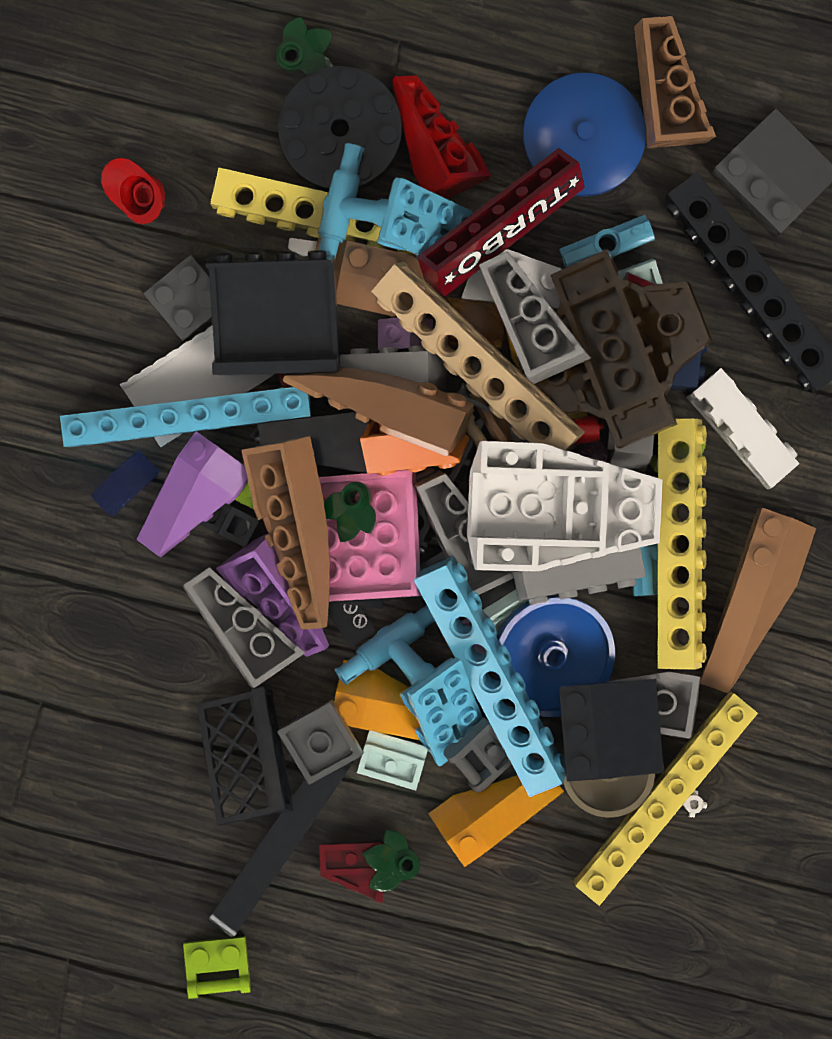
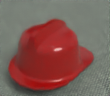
[101,158,166,224]

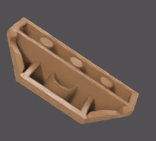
[316,238,433,317]

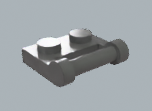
[443,717,512,793]

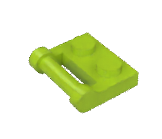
[183,936,251,999]

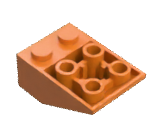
[360,420,470,476]

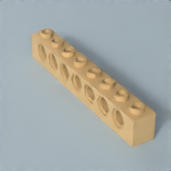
[371,261,585,451]

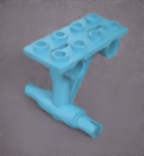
[318,143,473,260]
[335,605,483,766]

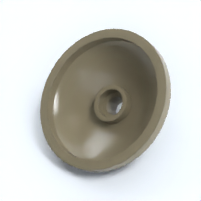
[563,754,655,818]

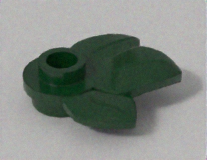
[276,17,332,75]
[324,481,376,542]
[362,830,420,892]

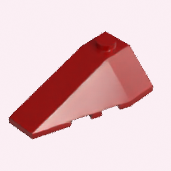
[392,76,491,198]

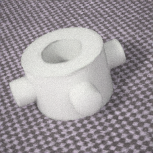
[683,790,707,817]

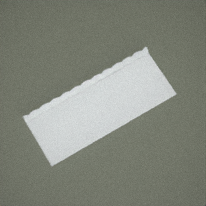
[120,326,274,447]

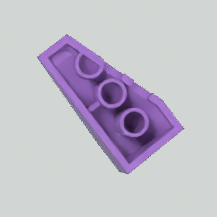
[137,431,248,557]
[216,534,329,657]

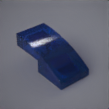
[91,450,160,517]

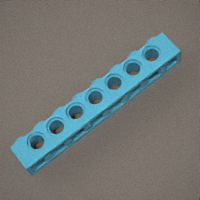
[60,387,312,447]
[414,556,566,797]

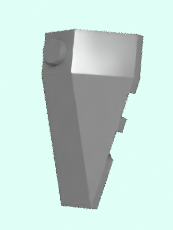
[608,672,700,739]

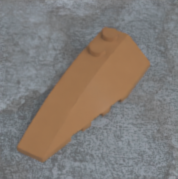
[283,367,475,456]
[242,436,330,630]
[700,508,816,693]

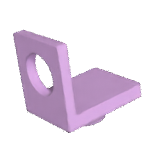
[378,318,433,350]

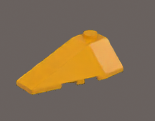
[334,660,420,740]
[428,775,564,867]

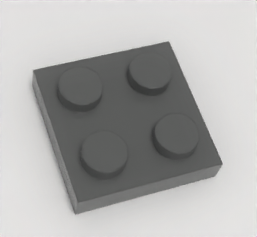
[143,255,212,342]
[277,700,364,785]

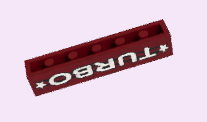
[417,148,585,297]

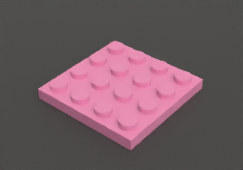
[319,470,421,602]

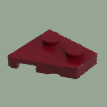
[319,841,383,903]

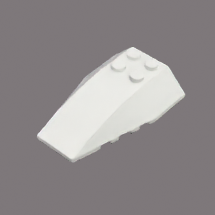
[467,441,663,571]

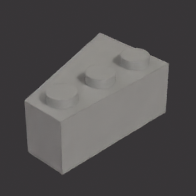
[340,346,448,393]

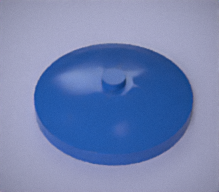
[523,73,646,197]
[494,594,615,717]

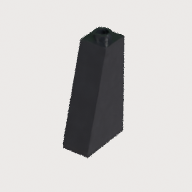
[255,412,371,473]

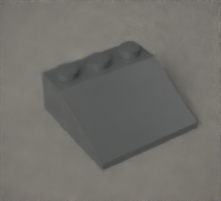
[711,109,832,238]

